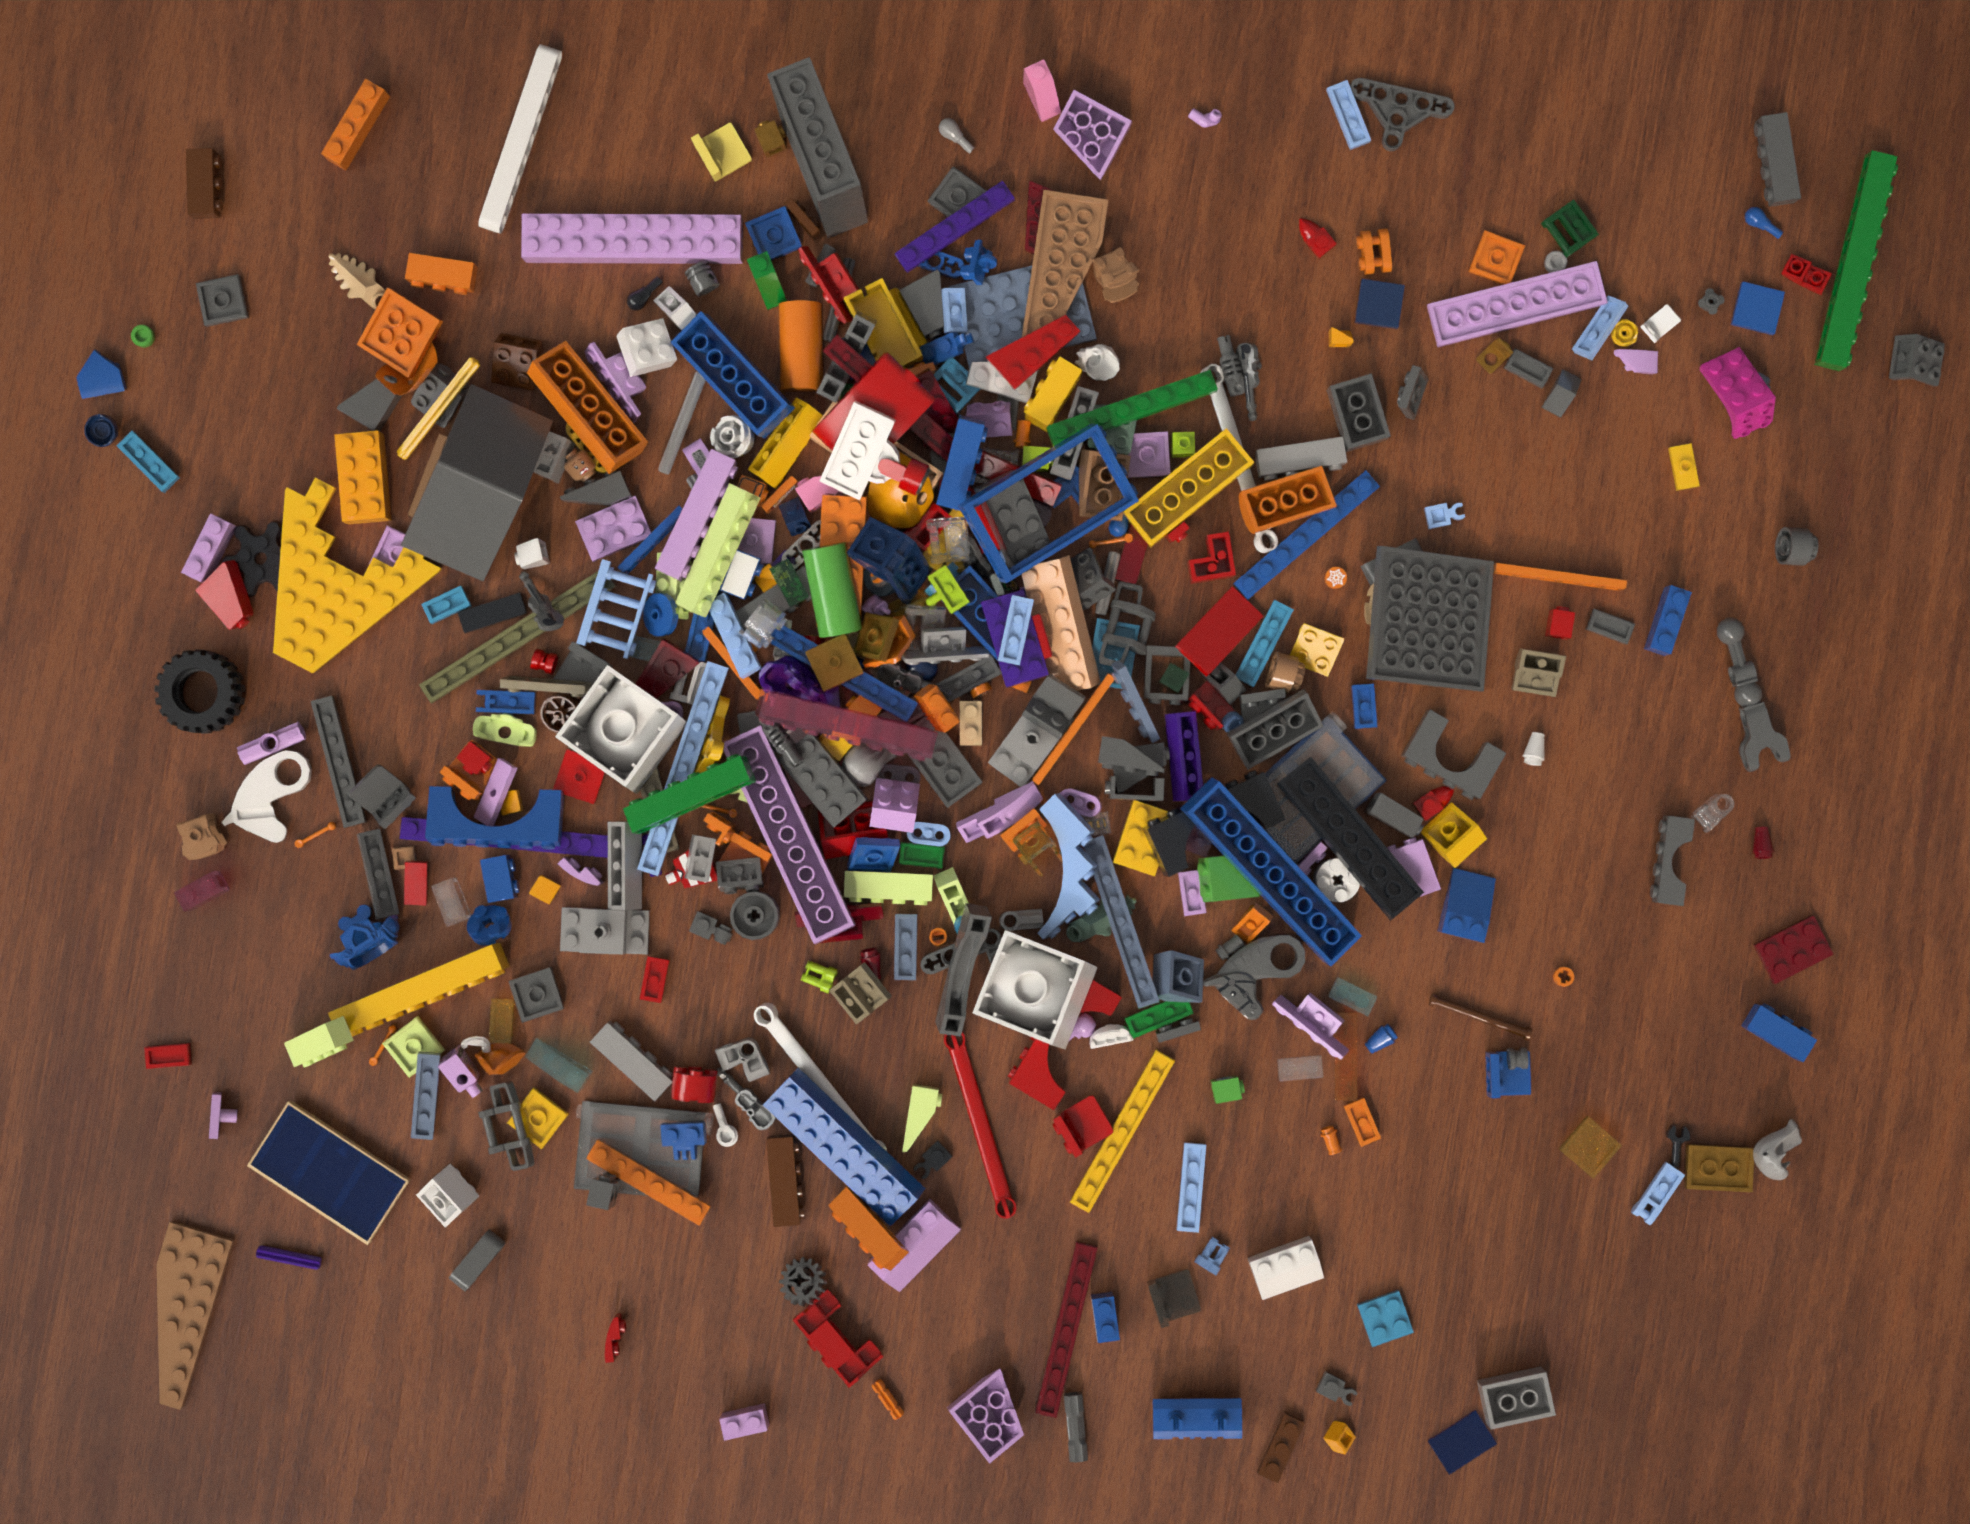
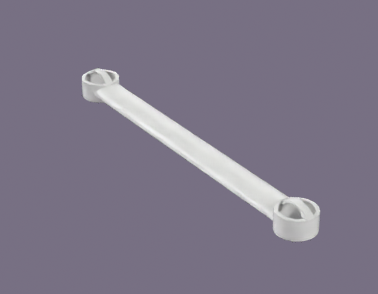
[1201,364,1278,553]
[754,1003,887,1151]

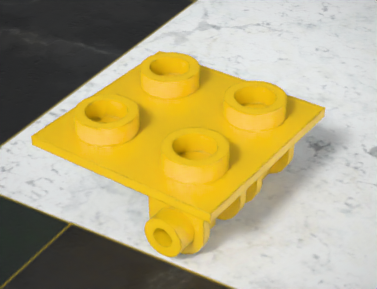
[1290,623,1345,677]

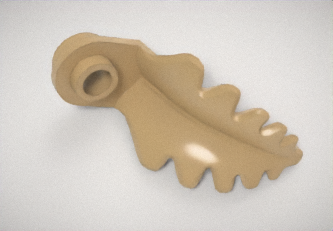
[329,253,385,310]

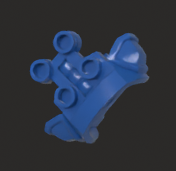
[329,905,400,970]

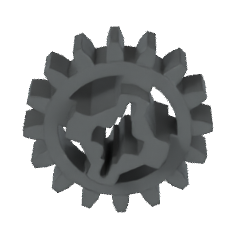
[779,1257,827,1307]

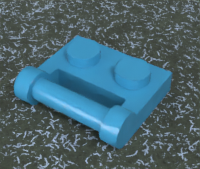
[934,358,981,415]

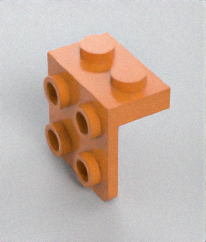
[862,615,916,668]
[439,740,497,800]
[716,831,773,874]

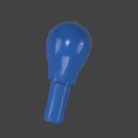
[1744,207,1783,239]
[1108,510,1128,537]

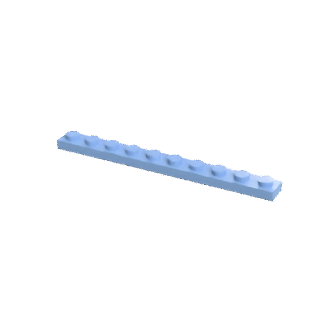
[637,661,729,876]

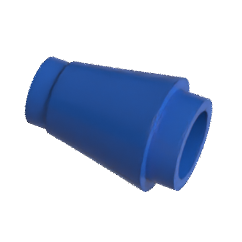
[1364,1024,1398,1054]

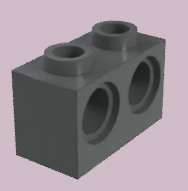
[586,1172,621,1210]

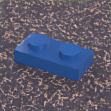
[1351,684,1377,729]

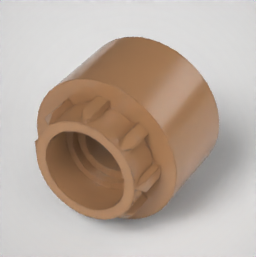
[1265,651,1305,693]

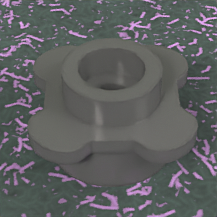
[1698,289,1724,315]

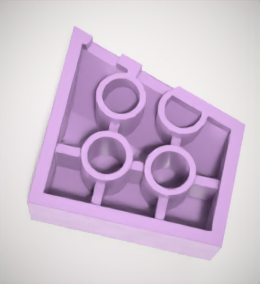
[1053,90,1132,180]
[947,1368,1024,1464]

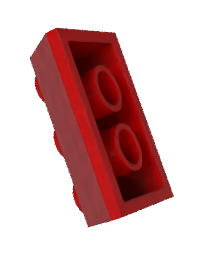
[818,801,889,859]

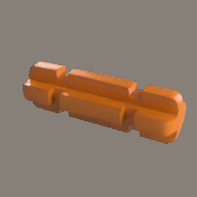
[872,1379,904,1420]

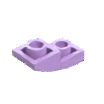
[558,857,604,886]

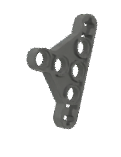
[1350,78,1454,152]

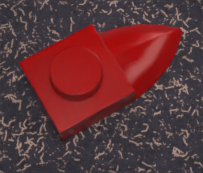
[1299,218,1337,259]
[1412,786,1455,821]

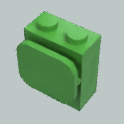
[1197,856,1260,902]

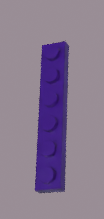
[895,181,1015,273]

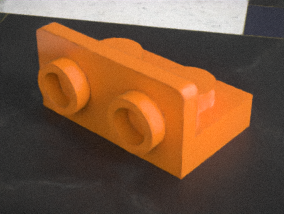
[1000,808,1047,852]
[703,812,736,846]

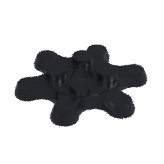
[222,521,282,597]

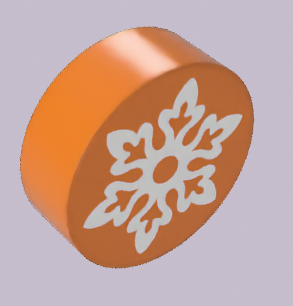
[1324,567,1347,589]

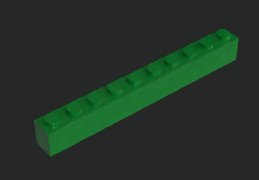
[1814,150,1898,371]

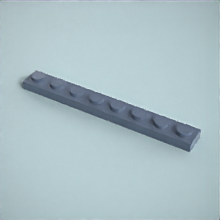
[1084,835,1160,1009]

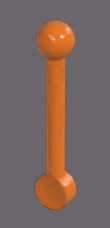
[1088,534,1134,548]
[701,804,737,818]
[295,822,336,848]
[369,1025,397,1066]

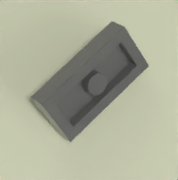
[1155,1018,1201,1043]

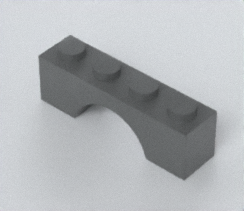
[816,311,877,403]
[1650,816,1695,906]

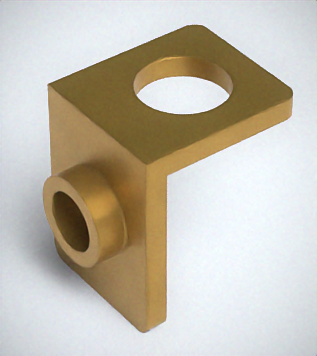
[1476,337,1514,374]

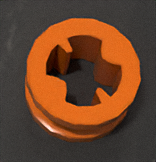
[1553,967,1575,987]

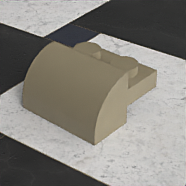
[1511,648,1566,697]
[829,962,892,1025]

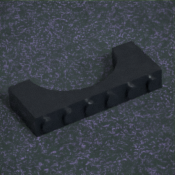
[1142,770,1286,877]

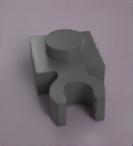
[1315,1371,1358,1406]

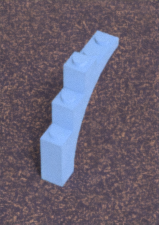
[1038,793,1100,940]

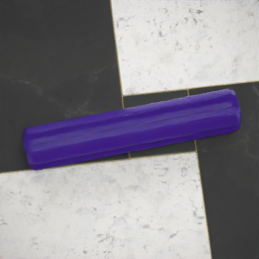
[256,1245,322,1270]

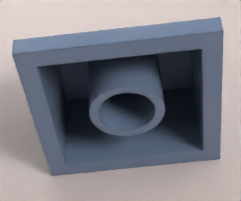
[1153,950,1204,1003]

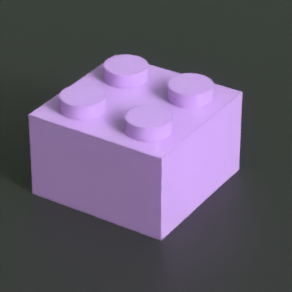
[870,778,920,833]

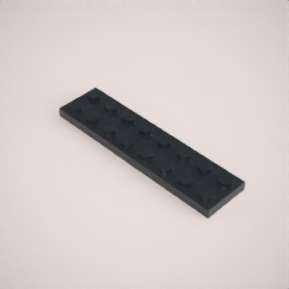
[1277,757,1424,921]

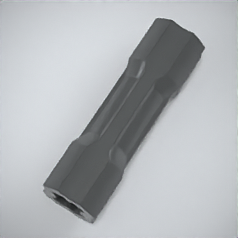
[1064,1392,1088,1462]

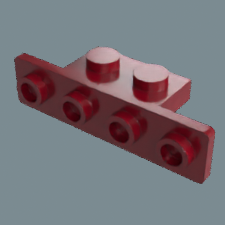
[795,903,884,943]

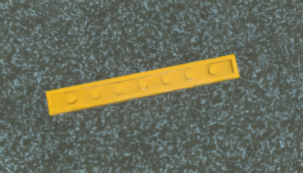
[1070,1049,1175,1213]

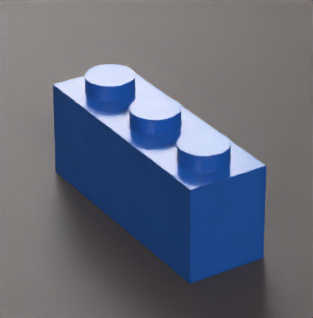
[1644,585,1692,656]
[1741,1003,1817,1062]

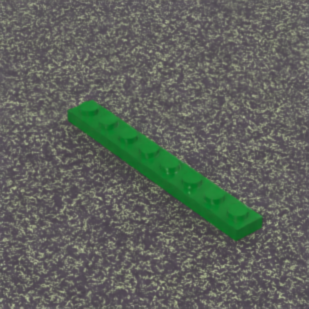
[1046,370,1218,447]

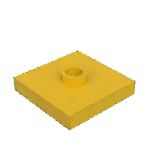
[507,1087,569,1149]

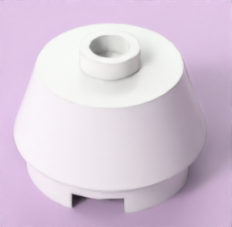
[710,415,754,459]

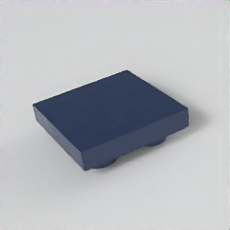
[1354,279,1405,329]

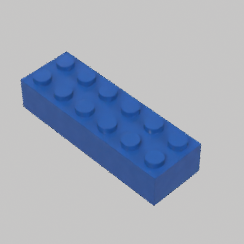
[671,311,795,438]

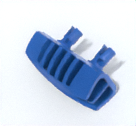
[1152,1398,1242,1439]

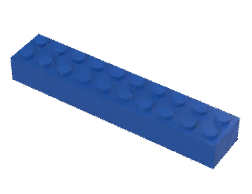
[1180,778,1362,966]

